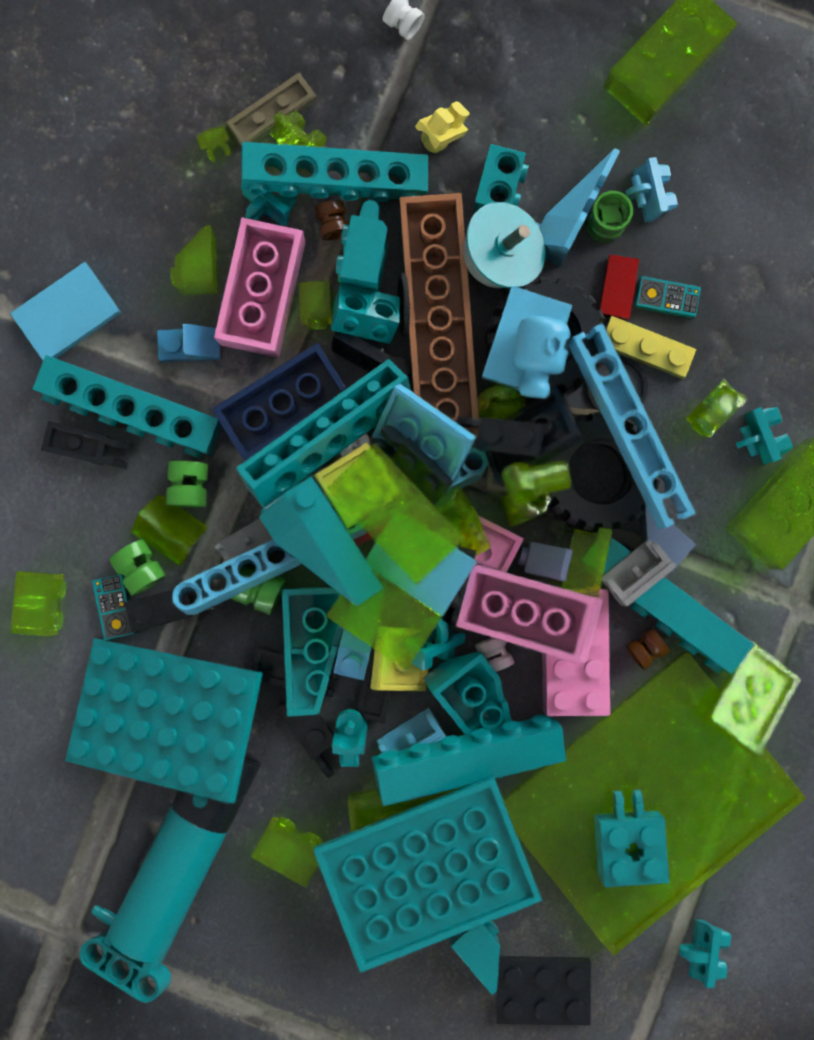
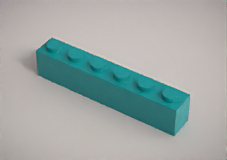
[577,532,754,674]
[371,714,566,806]

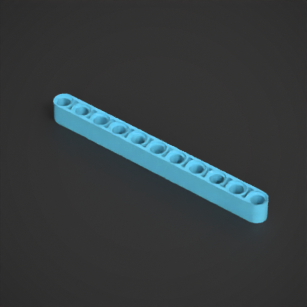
[172,447,488,615]

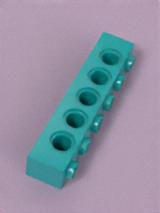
[241,142,428,203]
[33,355,223,459]
[236,359,411,508]

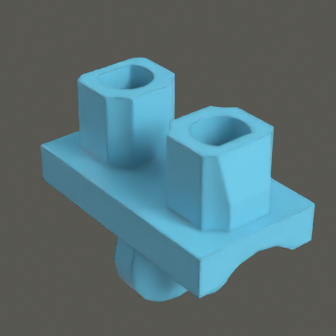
[625,157,678,223]

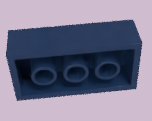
[212,343,347,461]

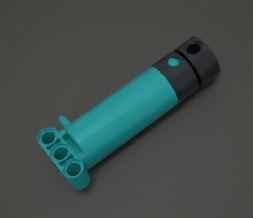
[79,752,261,1003]

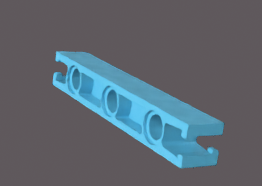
[568,323,696,529]

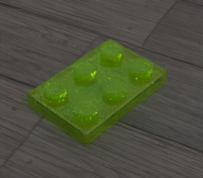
[326,570,442,670]
[704,642,801,756]

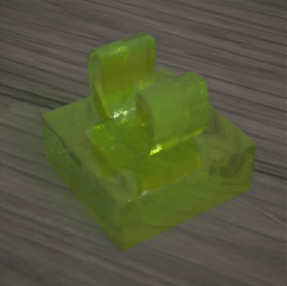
[196,124,230,162]

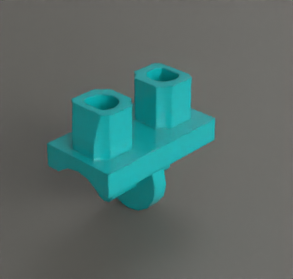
[736,407,793,465]
[332,709,368,767]

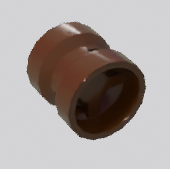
[314,200,349,241]
[626,628,670,671]

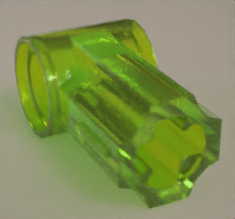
[502,460,571,506]
[500,486,551,527]

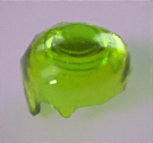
[477,384,524,420]

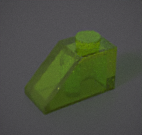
[170,225,218,295]

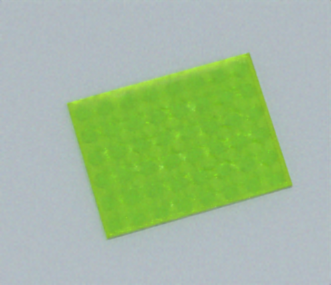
[503,651,806,956]

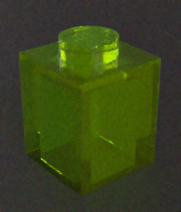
[298,281,332,330]

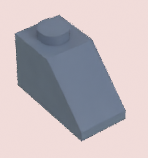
[639,507,697,573]
[518,542,573,581]

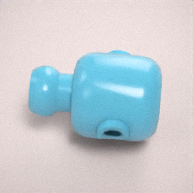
[514,316,570,399]

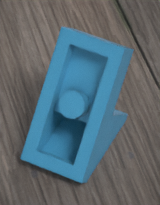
[157,324,221,363]

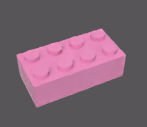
[214,217,306,358]
[456,565,603,663]
[542,589,610,716]

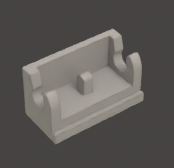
[215,518,273,563]
[599,540,677,607]

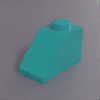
[450,921,500,995]

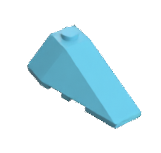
[536,148,620,267]

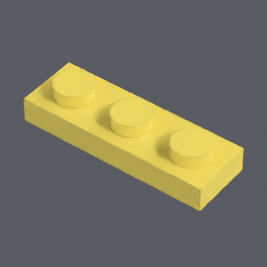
[606,316,696,379]

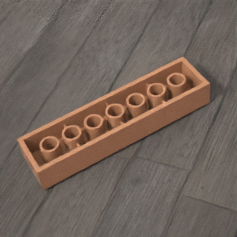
[400,193,479,439]

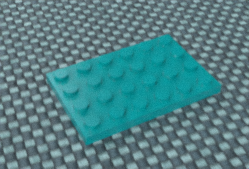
[65,638,262,803]
[313,776,542,973]

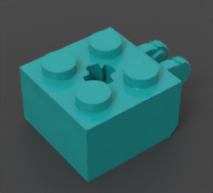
[335,199,389,292]
[594,790,669,887]

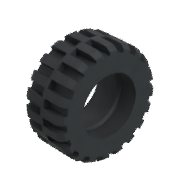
[485,277,607,400]
[536,412,660,532]

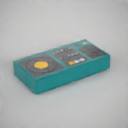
[634,276,701,319]
[92,575,137,640]

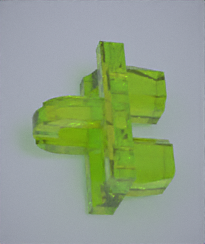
[271,110,327,147]
[686,378,748,438]

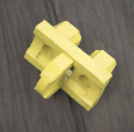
[415,101,469,153]

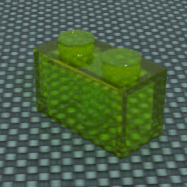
[10,571,66,637]
[251,816,323,888]

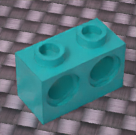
[473,144,529,213]
[331,283,400,344]

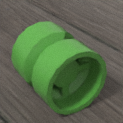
[586,190,633,243]
[166,461,208,507]
[109,539,167,597]
[230,564,287,616]

